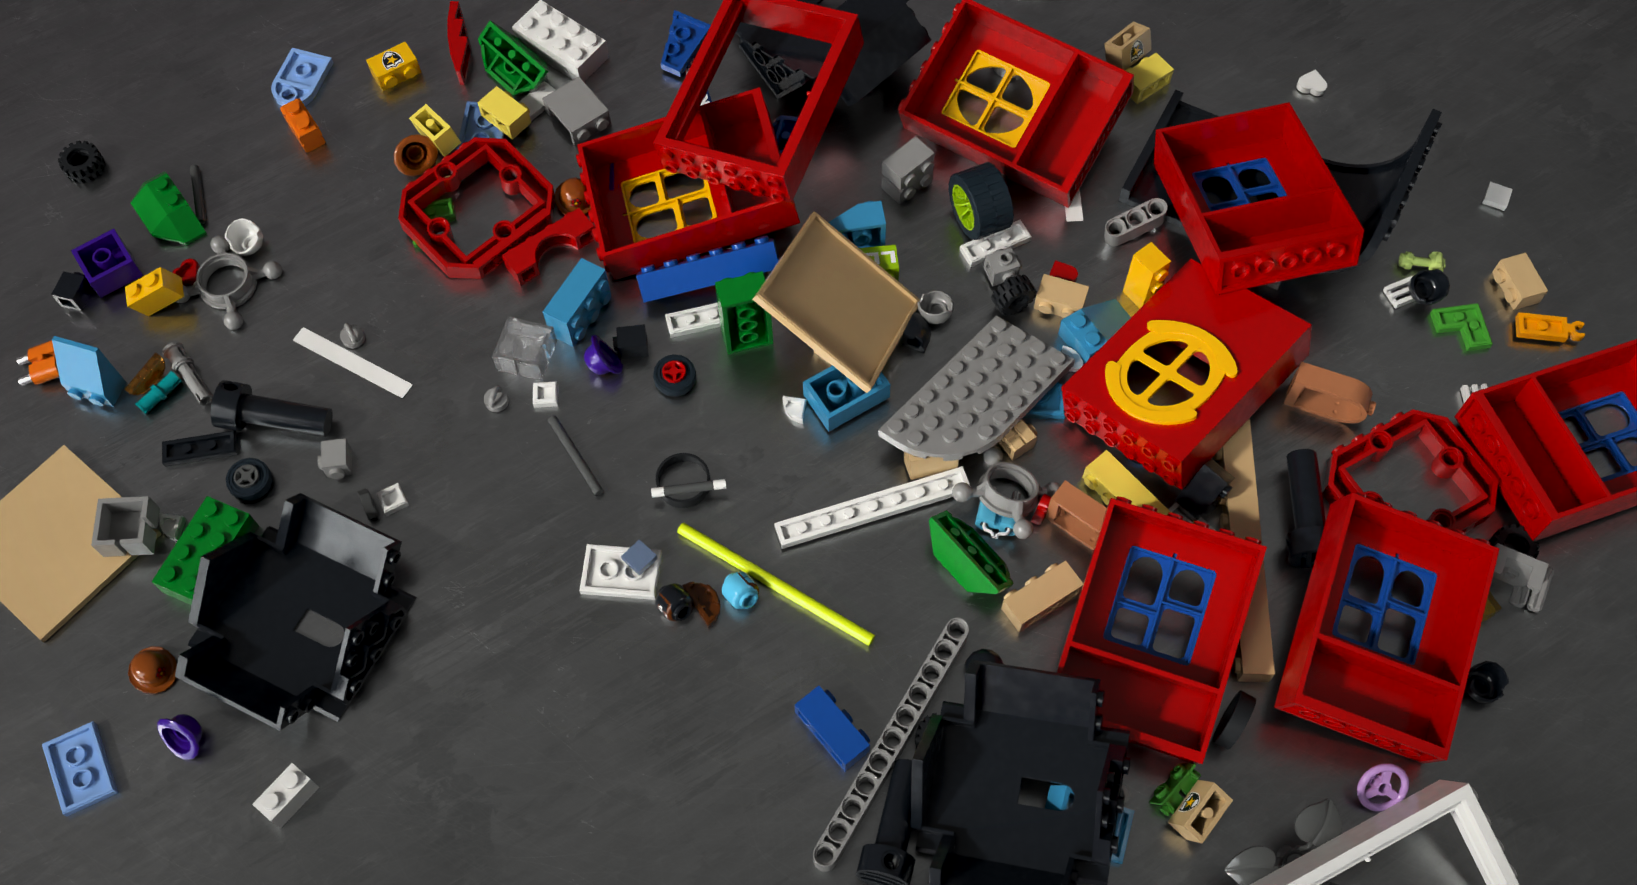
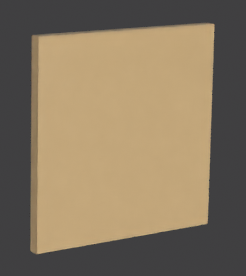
[752,211,920,393]
[0,445,162,643]

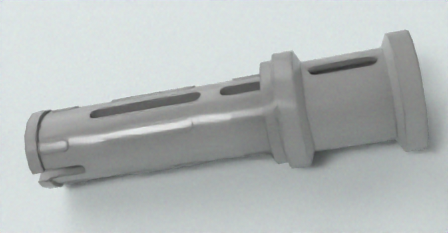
[162,341,213,406]

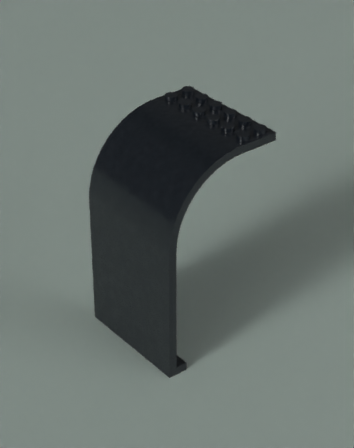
[1119,89,1442,274]

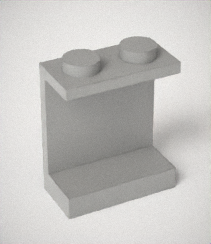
[542,77,611,146]

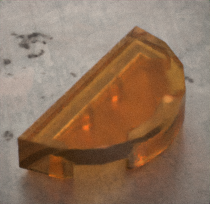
[124,353,166,395]

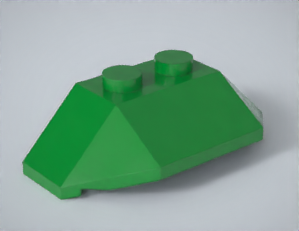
[478,21,548,96]
[131,171,207,245]
[929,510,1014,594]

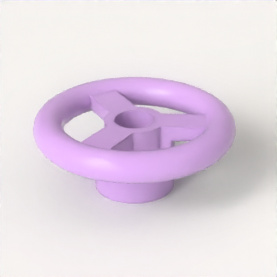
[1357,763,1409,812]

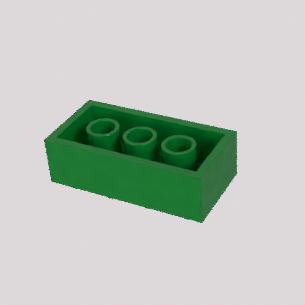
[715,271,773,355]
[152,496,259,605]

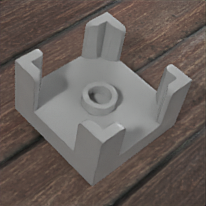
[1493,543,1549,608]

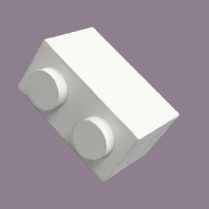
[252,763,319,829]

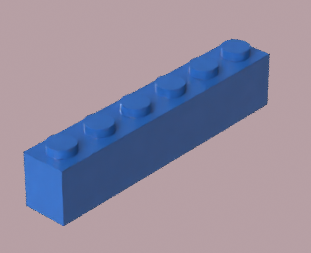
[636,236,780,303]

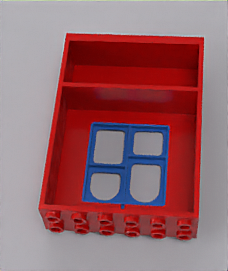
[1154,102,1364,295]
[1454,339,1637,541]
[1274,492,1500,764]
[1056,496,1267,764]

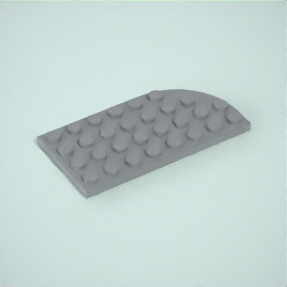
[878,316,1074,461]

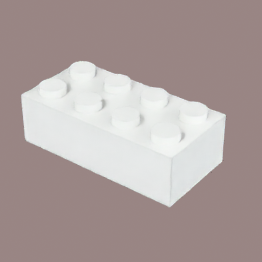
[512,0,609,82]

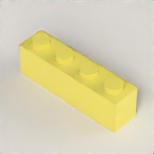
[1082,450,1172,515]

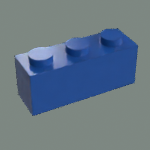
[795,686,870,772]

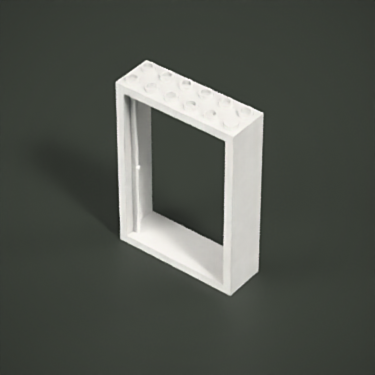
[1250,780,1519,885]

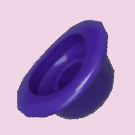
[584,335,623,375]
[157,714,202,760]

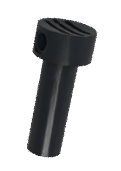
[211,380,333,437]
[1286,449,1326,568]
[856,759,916,885]

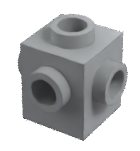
[984,248,1022,287]

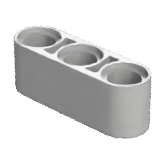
[1104,198,1168,246]

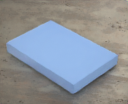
[42,721,118,817]

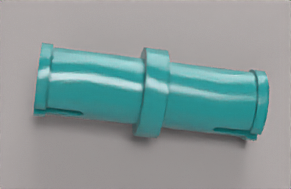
[135,371,183,415]

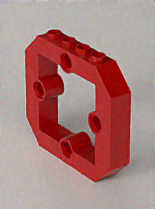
[398,137,555,279]
[1322,409,1498,559]

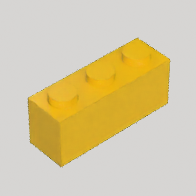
[1123,242,1171,309]

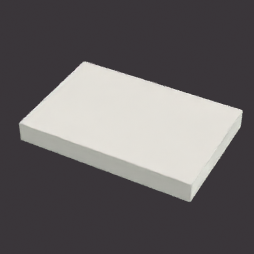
[579,544,662,600]

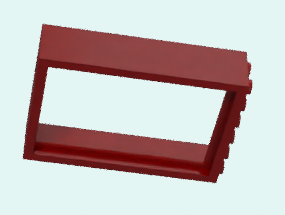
[653,0,864,203]

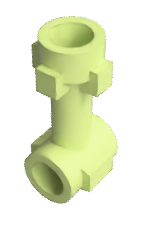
[1398,251,1446,272]

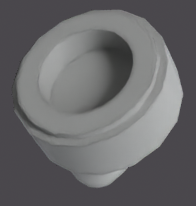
[340,323,365,349]
[484,385,509,412]

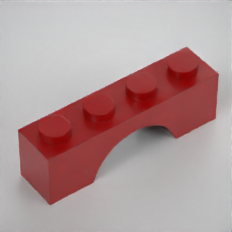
[502,208,595,286]

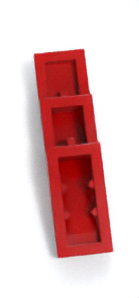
[447,1,472,85]

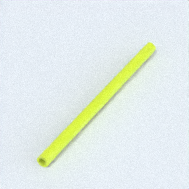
[677,522,876,646]

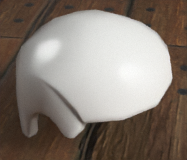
[225,218,263,256]

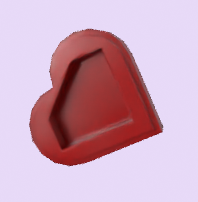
[172,258,200,286]
[1049,260,1078,282]
[1031,494,1051,526]

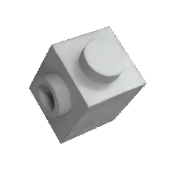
[317,438,352,479]

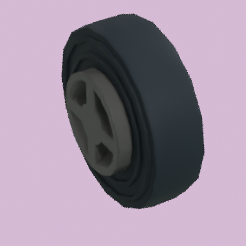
[226,458,272,502]

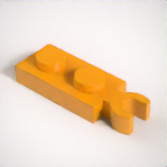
[1515,312,1585,342]

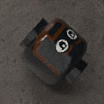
[655,583,693,622]

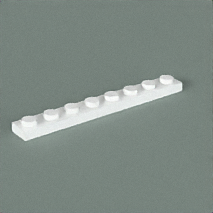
[774,466,971,549]

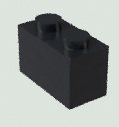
[1174,459,1235,520]

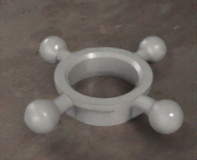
[176,235,282,330]
[952,447,1061,539]

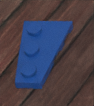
[661,10,711,77]

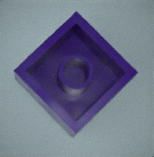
[71,228,143,298]

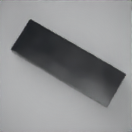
[162,430,239,467]

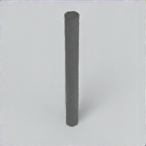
[548,416,604,496]

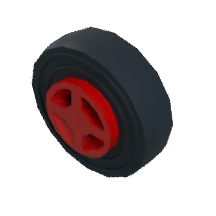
[653,354,696,397]

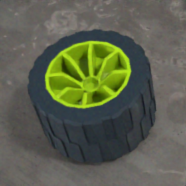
[948,162,1014,240]

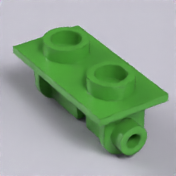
[1149,763,1201,816]

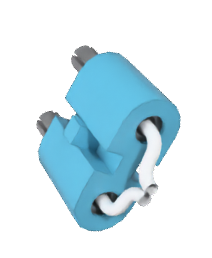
[975,486,1021,539]

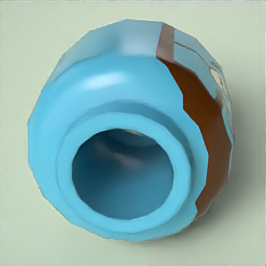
[721,571,759,609]

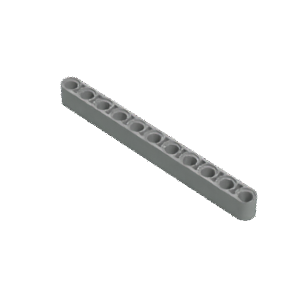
[813,618,969,872]

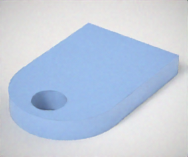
[271,48,334,106]

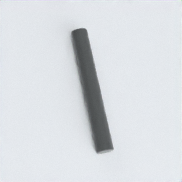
[190,165,206,225]

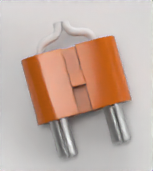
[17,340,59,385]

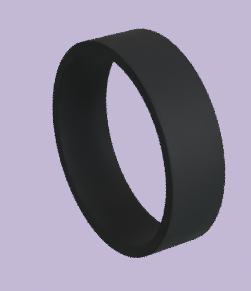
[656,453,711,508]
[1213,690,1256,750]

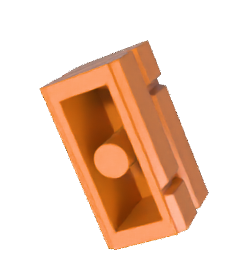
[280,98,326,153]

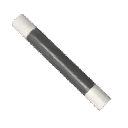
[651,479,727,498]

